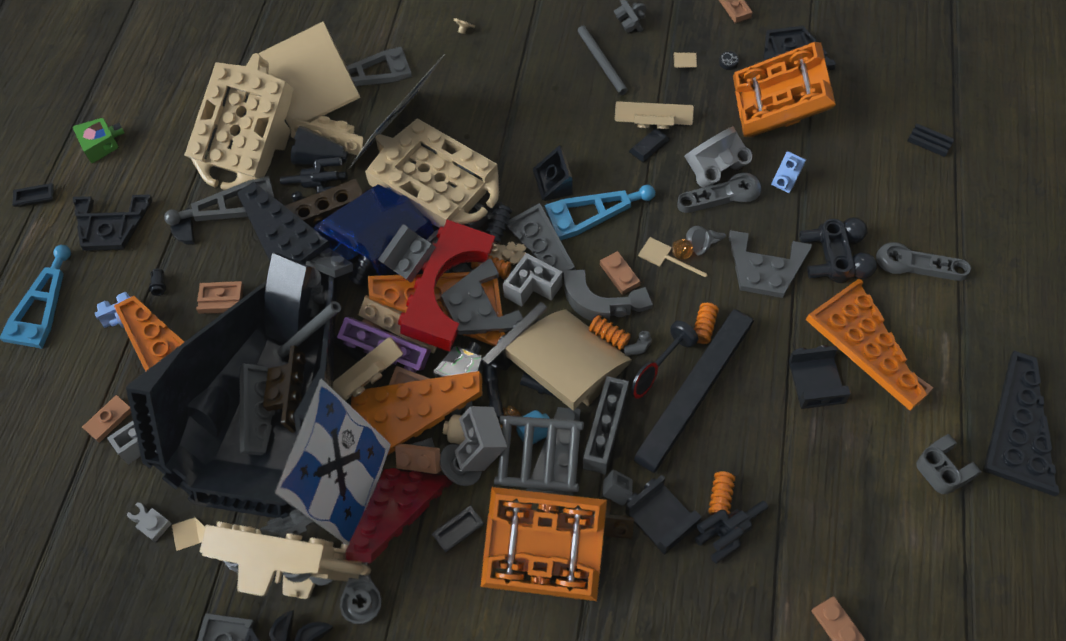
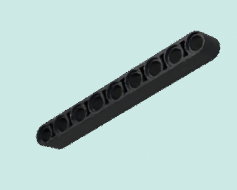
[634,309,754,473]

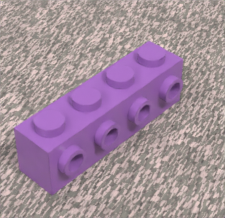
[337,317,431,373]

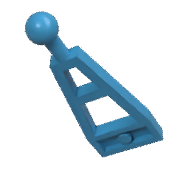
[545,185,655,241]
[0,245,71,349]

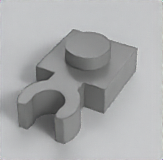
[127,502,172,542]

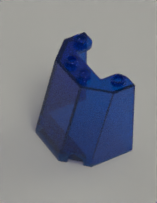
[314,184,434,276]

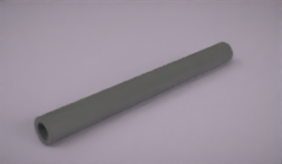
[578,26,628,95]
[277,302,341,358]

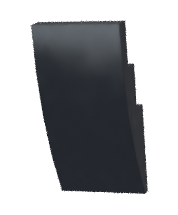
[264,253,312,350]

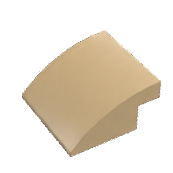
[258,22,360,129]
[505,309,632,411]

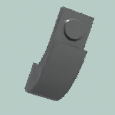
[564,270,631,323]

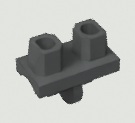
[614,0,647,33]

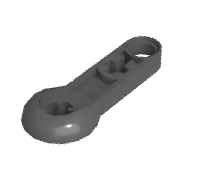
[677,173,761,213]
[876,242,971,281]
[340,543,381,624]

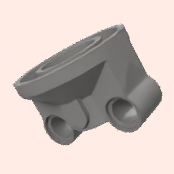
[684,126,752,188]

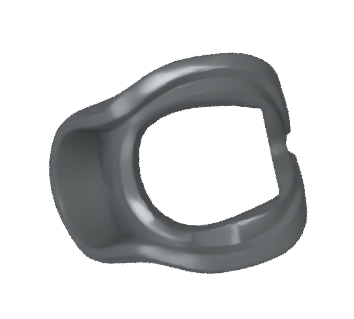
[686,226,727,256]

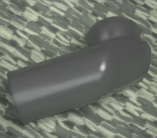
[623,331,652,356]

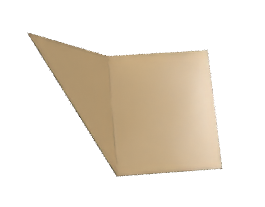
[674,53,697,68]
[172,518,205,551]

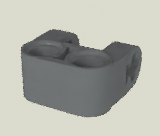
[916,434,982,494]

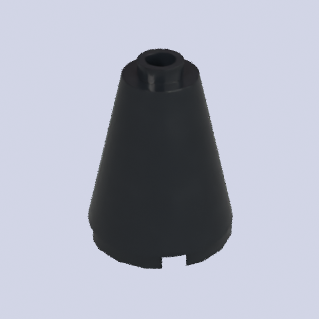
[291,126,348,166]

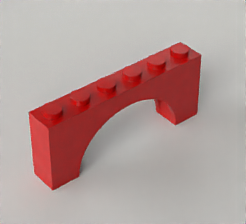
[398,219,495,352]

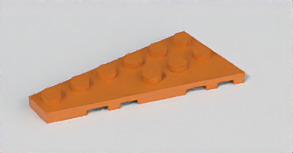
[114,296,184,372]

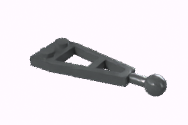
[347,47,412,86]
[164,176,274,226]

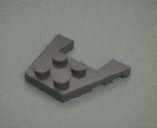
[729,230,812,298]
[440,258,523,335]

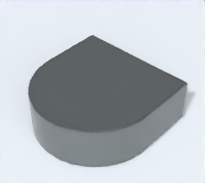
[628,287,653,312]

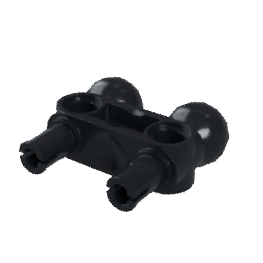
[799,217,877,283]

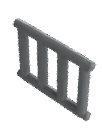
[494,416,584,492]

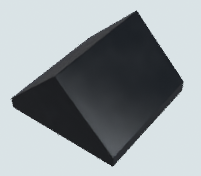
[533,145,573,201]

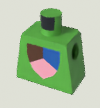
[73,118,125,164]

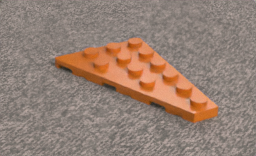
[368,272,505,346]
[806,279,927,411]
[351,371,482,455]

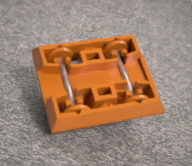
[733,42,836,137]
[481,487,607,601]

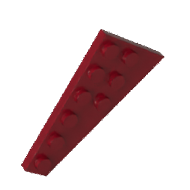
[345,468,452,563]

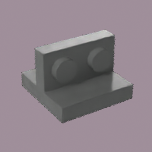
[378,224,436,282]

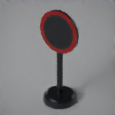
[631,321,698,398]

